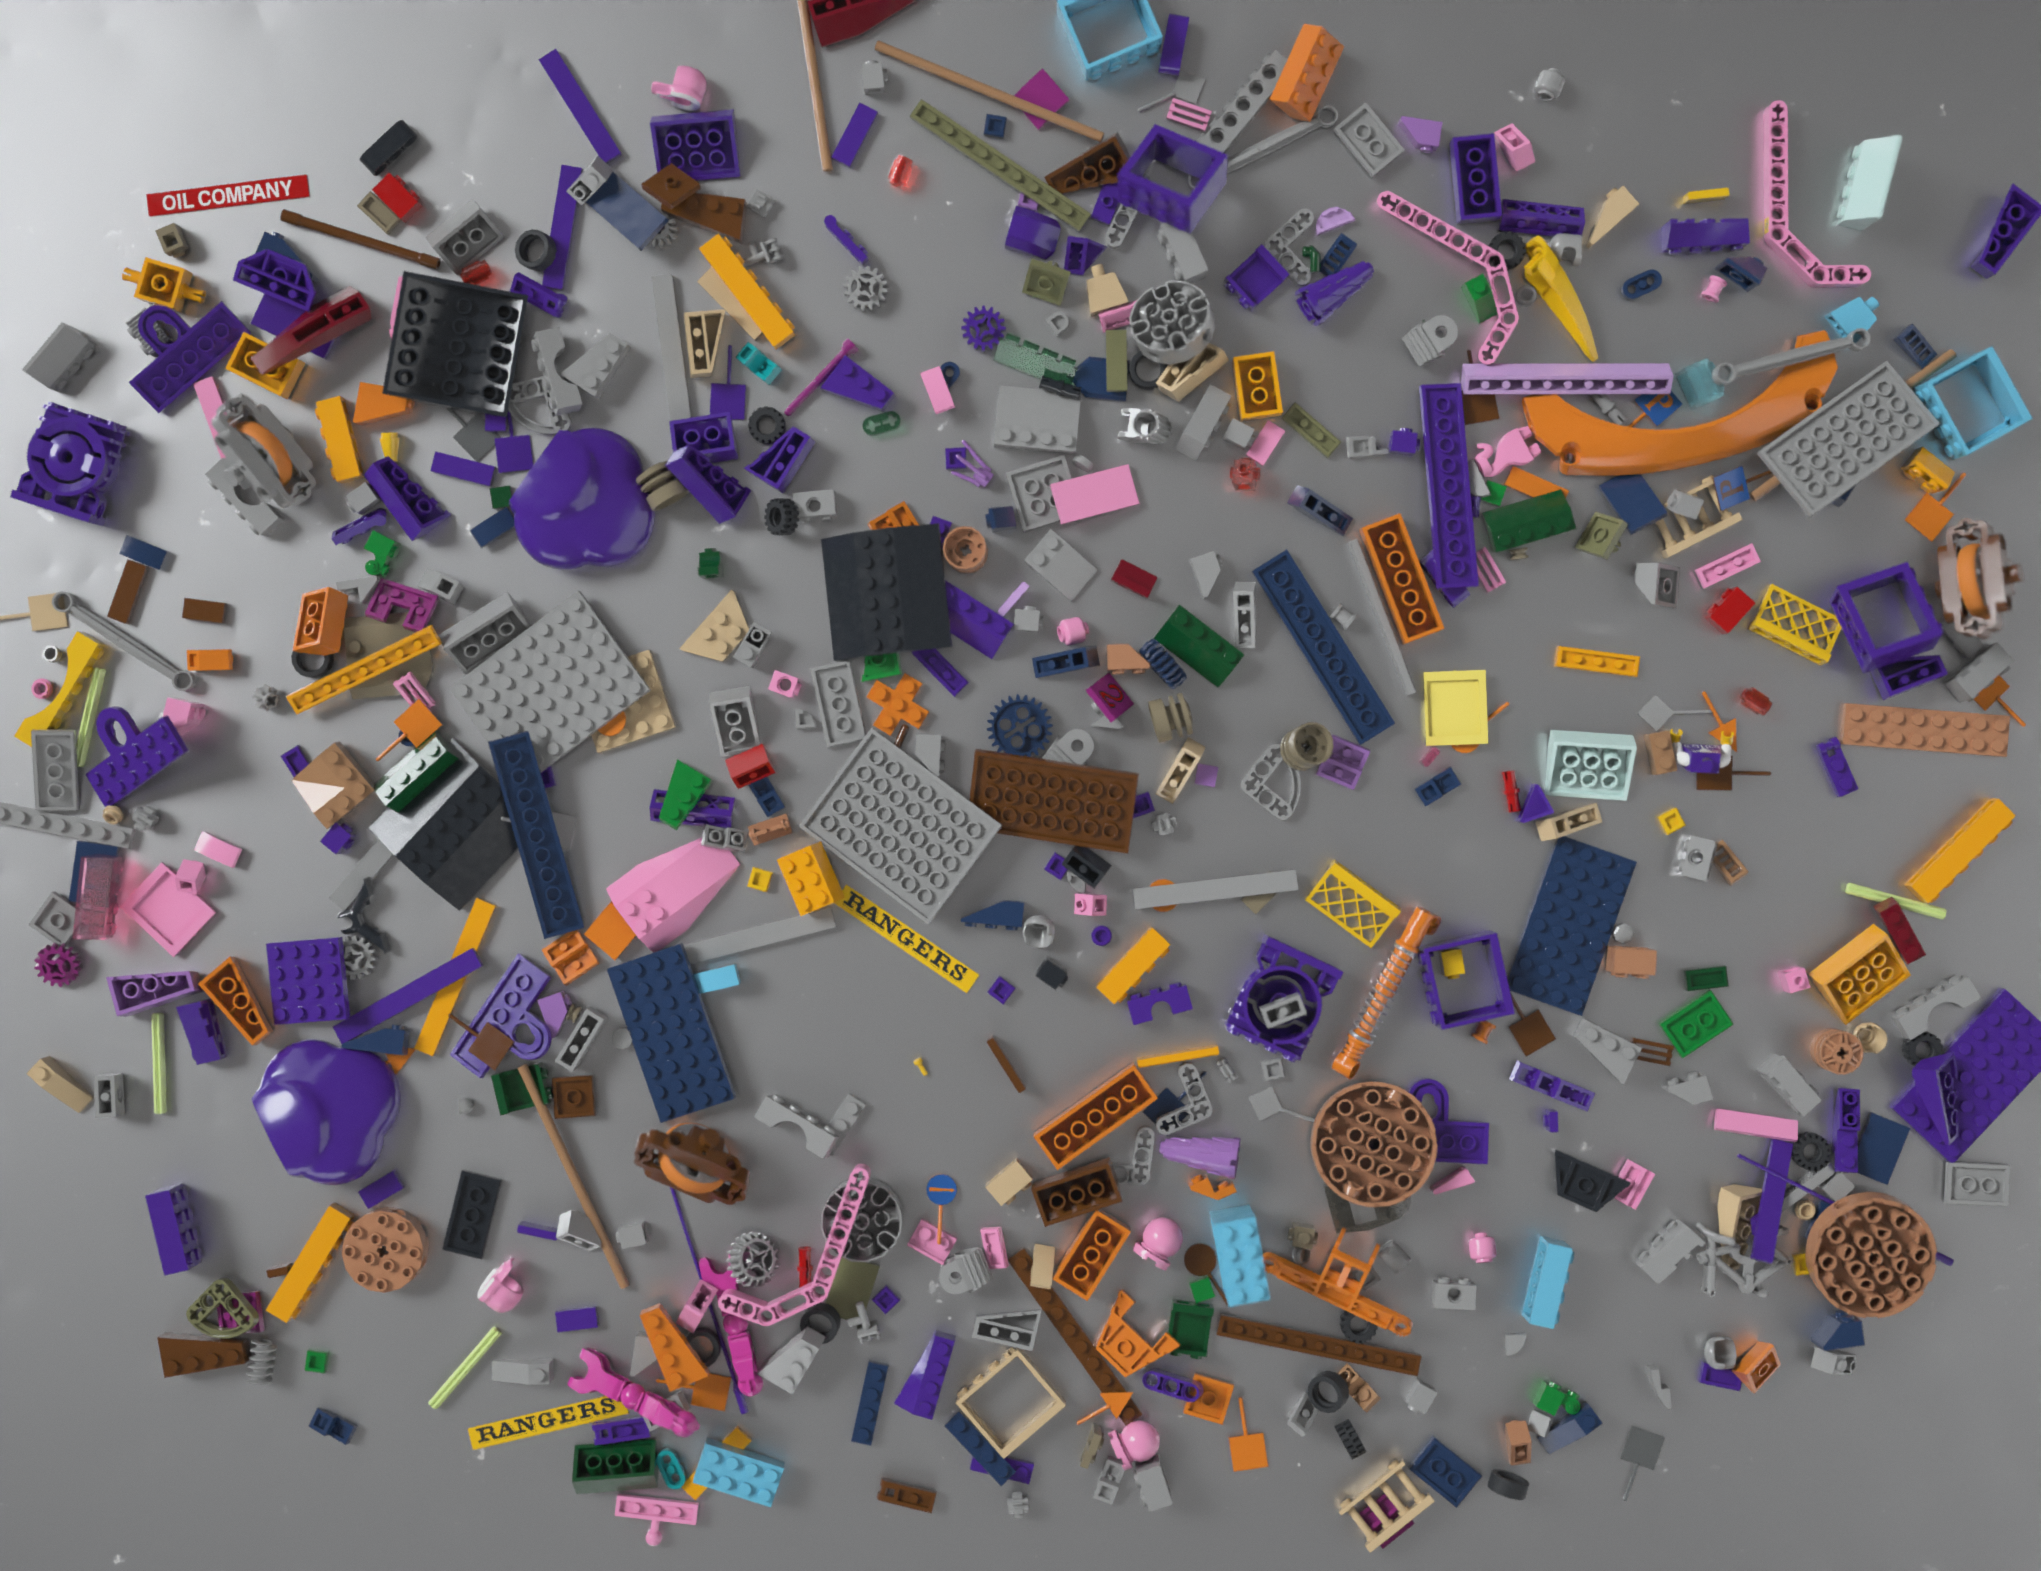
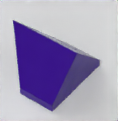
[1064,236,1107,275]
[1516,784,1555,823]

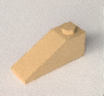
[1586,186,1639,249]
[1155,737,1205,804]
[1535,803,1602,841]
[26,1056,94,1113]

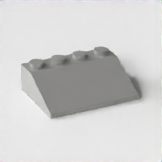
[994,385,1081,455]

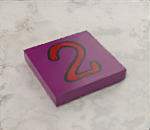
[1086,672,1134,722]

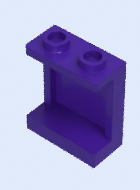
[1224,244,1289,311]

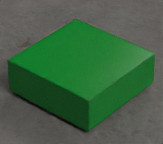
[1481,480,1507,507]
[1189,1276,1215,1303]
[305,1349,329,1373]

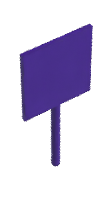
[710,345,746,420]
[494,410,533,473]

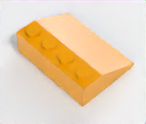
[1808,924,1911,1025]

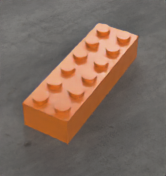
[1359,513,1444,645]
[1033,1063,1158,1170]

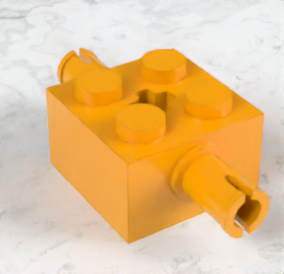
[122,257,206,312]

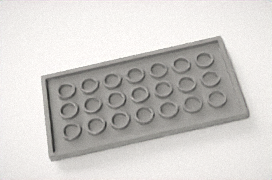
[1757,361,1940,518]

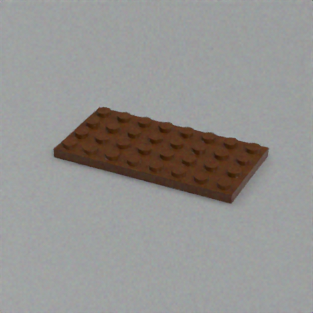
[969,749,1139,854]

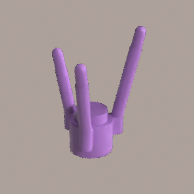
[951,440,994,488]

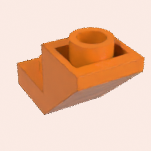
[187,649,233,671]
[1188,1174,1237,1200]

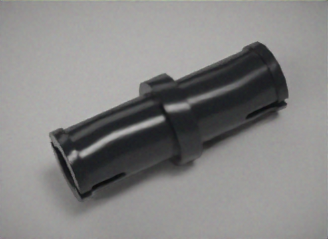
[1039,376,1082,400]

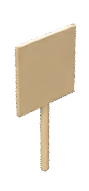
[0,593,68,631]

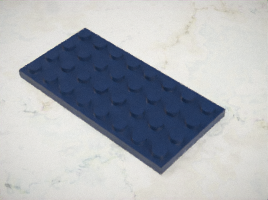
[1507,836,1637,1016]
[607,943,737,1123]

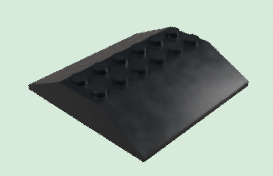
[382,271,528,417]
[821,524,952,661]
[369,738,518,911]

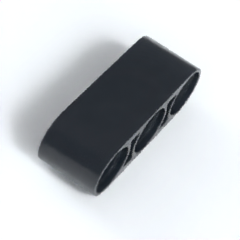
[360,120,418,176]

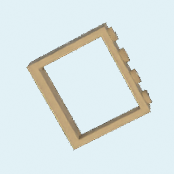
[956,1347,1066,1459]

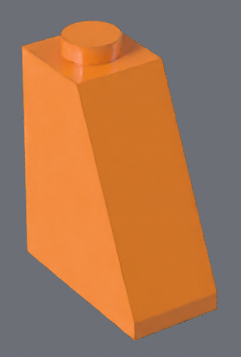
[353,382,415,426]

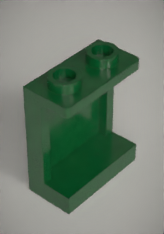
[491,1062,553,1116]
[1168,1299,1214,1359]

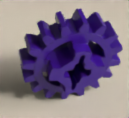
[961,306,1006,352]

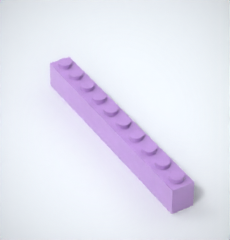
[1461,363,1673,394]

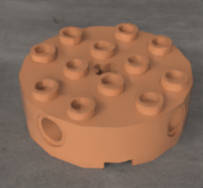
[342,1207,429,1293]

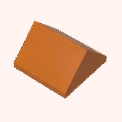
[1731,1341,1781,1394]

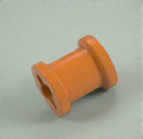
[1471,1020,1496,1044]

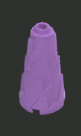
[1159,1137,1241,1179]

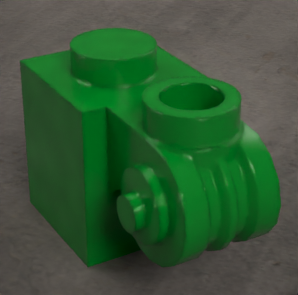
[364,530,400,577]
[1532,1380,1580,1416]

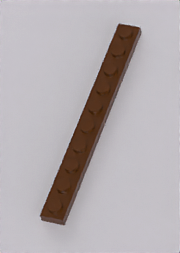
[1008,1247,1143,1426]
[1216,1313,1422,1376]

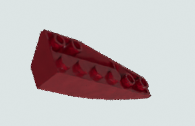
[807,0,917,47]
[251,286,372,376]

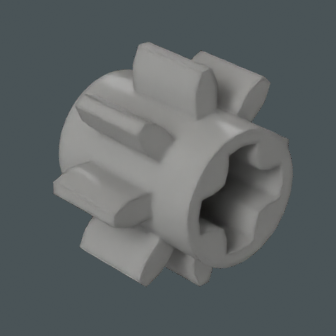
[252,684,280,711]
[132,806,159,831]
[1151,812,1177,836]
[1007,1492,1029,1519]

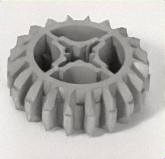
[725,1231,780,1288]

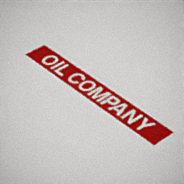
[146,174,310,217]

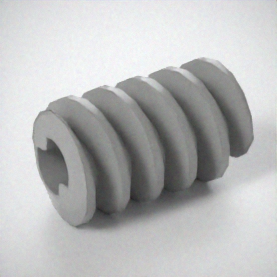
[246,1339,277,1385]

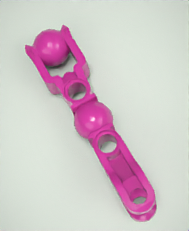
[699,1255,763,1397]
[567,1348,700,1438]

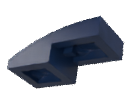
[470,507,515,548]
[119,535,167,570]
[1415,766,1462,807]
[748,776,785,817]
[309,1408,358,1445]

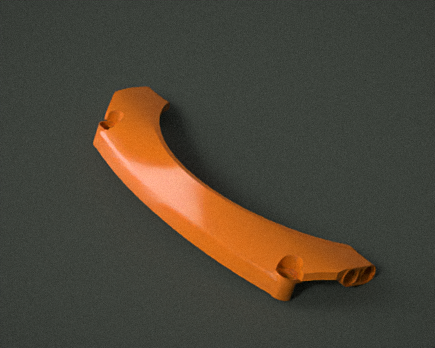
[1522,330,1838,476]

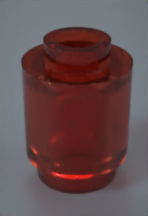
[887,155,913,188]
[460,260,493,285]
[1740,687,1772,716]

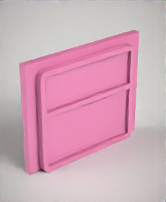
[120,862,216,957]

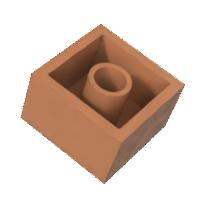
[1605,945,1657,979]

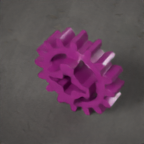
[34,942,82,987]

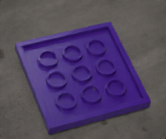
[266,937,350,1025]

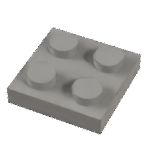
[29,891,88,947]

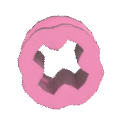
[1701,275,1727,303]

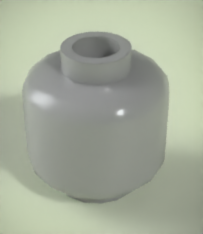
[1535,68,1565,101]

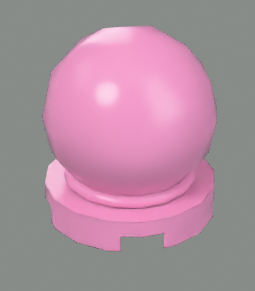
[1133,1217,1183,1271]
[1108,1420,1160,1471]

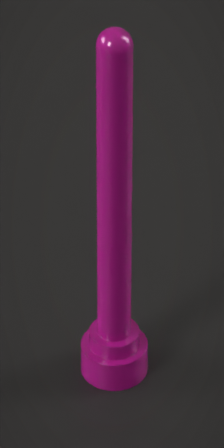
[784,338,859,416]

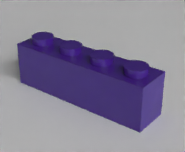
[1970,184,2041,279]
[1661,218,1750,255]
[665,444,752,524]
[363,456,451,541]
[894,1330,956,1420]

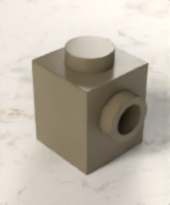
[1287,1222,1318,1250]

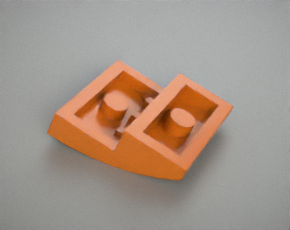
[867,501,919,530]
[584,901,636,960]
[542,930,600,986]

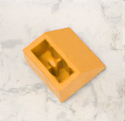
[1901,447,1955,494]

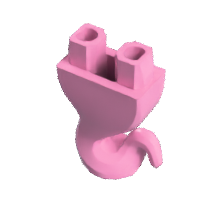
[1474,426,1541,477]

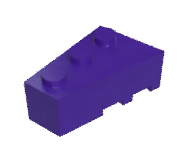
[176,998,227,1065]

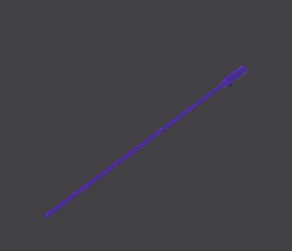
[1737,1154,1954,1266]
[670,1187,749,1414]

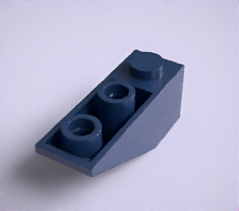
[961,900,1024,931]

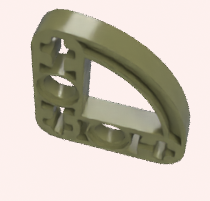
[186,1277,259,1338]

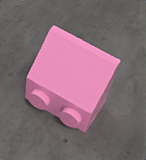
[163,698,205,736]

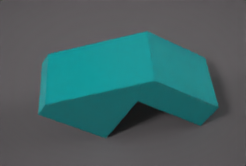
[735,342,782,385]

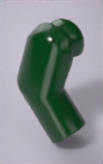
[1302,245,1321,273]

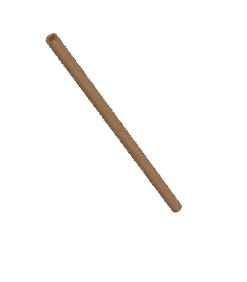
[797,0,833,172]
[875,40,1105,142]
[1750,349,1957,502]
[518,1063,630,1289]

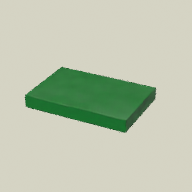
[1659,990,1734,1058]

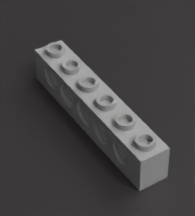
[1197,50,1288,153]

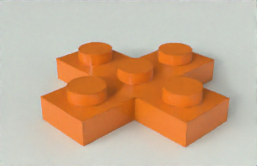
[866,673,929,736]

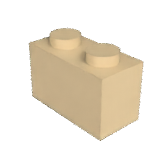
[986,1158,1033,1206]

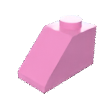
[1494,123,1535,171]

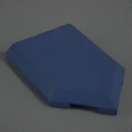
[1067,357,1130,402]

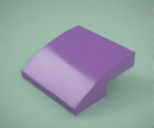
[1316,734,1370,790]

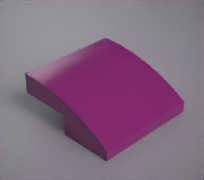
[1014,68,1070,130]
[217,1290,265,1336]
[1359,1493,1415,1549]

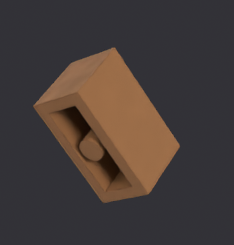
[1643,730,1677,775]

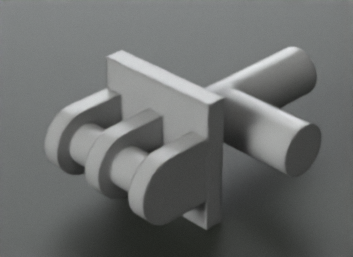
[743,238,784,268]
[847,1301,881,1344]

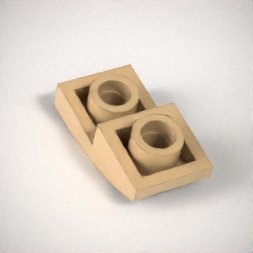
[1030,1244,1055,1289]

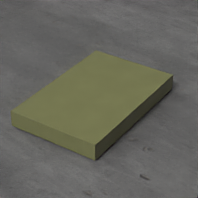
[825,1257,880,1325]

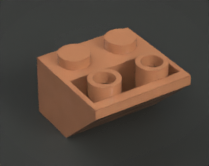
[1106,644,1150,675]

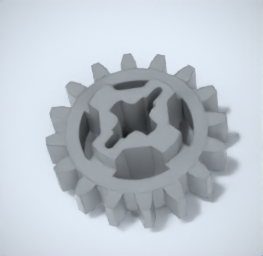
[843,265,888,311]
[343,935,378,980]

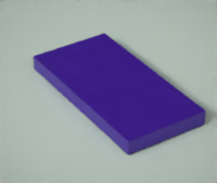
[250,294,336,360]

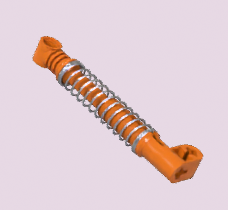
[1332,907,1441,1079]

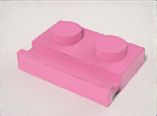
[1615,1159,1655,1210]
[907,1218,957,1265]

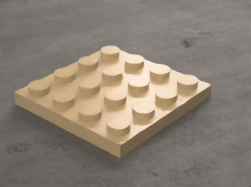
[592,650,676,753]

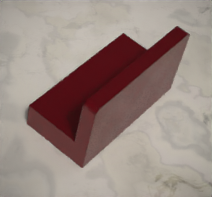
[1111,559,1157,599]

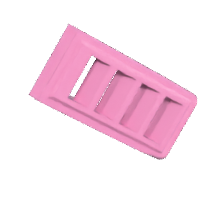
[1429,1166,1475,1194]

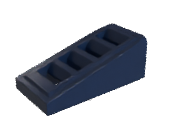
[1320,233,1358,276]
[1893,323,1938,369]

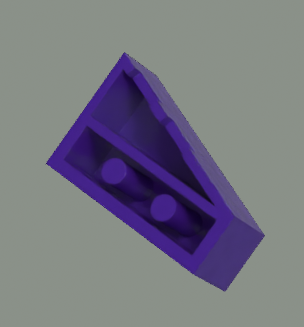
[820,355,896,412]
[744,426,815,494]
[1870,655,1948,701]

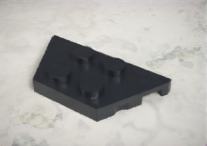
[1555,1149,1631,1212]

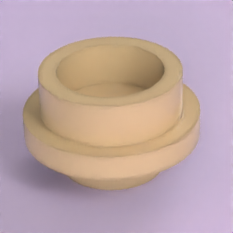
[103,806,124,825]
[1795,1199,1816,1220]

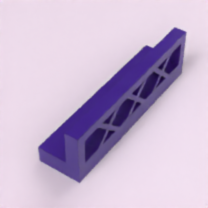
[1499,199,1585,236]
[649,789,735,829]

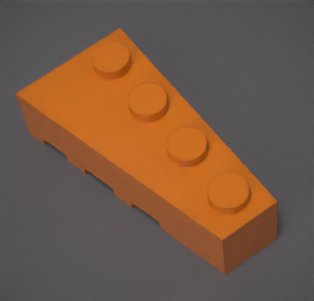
[198,956,273,1045]
[640,1303,710,1392]

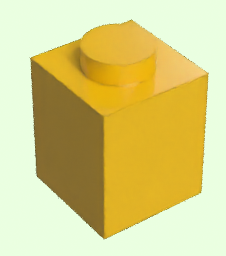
[1438,948,1465,979]

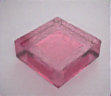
[1419,746,1440,767]

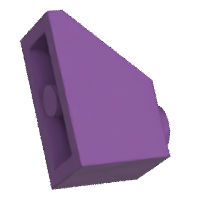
[1398,116,1443,153]
[537,991,572,1038]

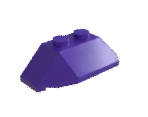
[233,249,316,312]

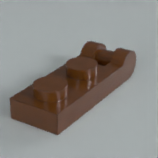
[876,1478,937,1513]

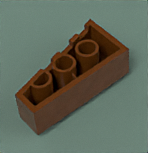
[661,193,748,245]
[157,1332,252,1378]

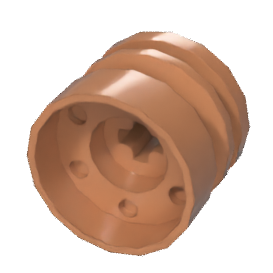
[943,526,989,574]
[1810,1028,1863,1075]

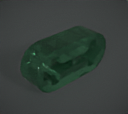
[862,411,901,436]

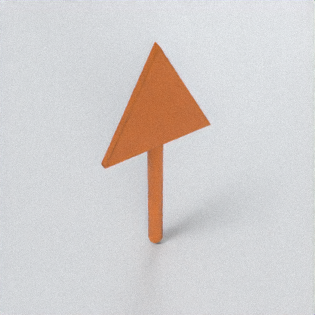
[1702,691,1737,752]
[385,1048,416,1075]
[1077,1392,1133,1425]

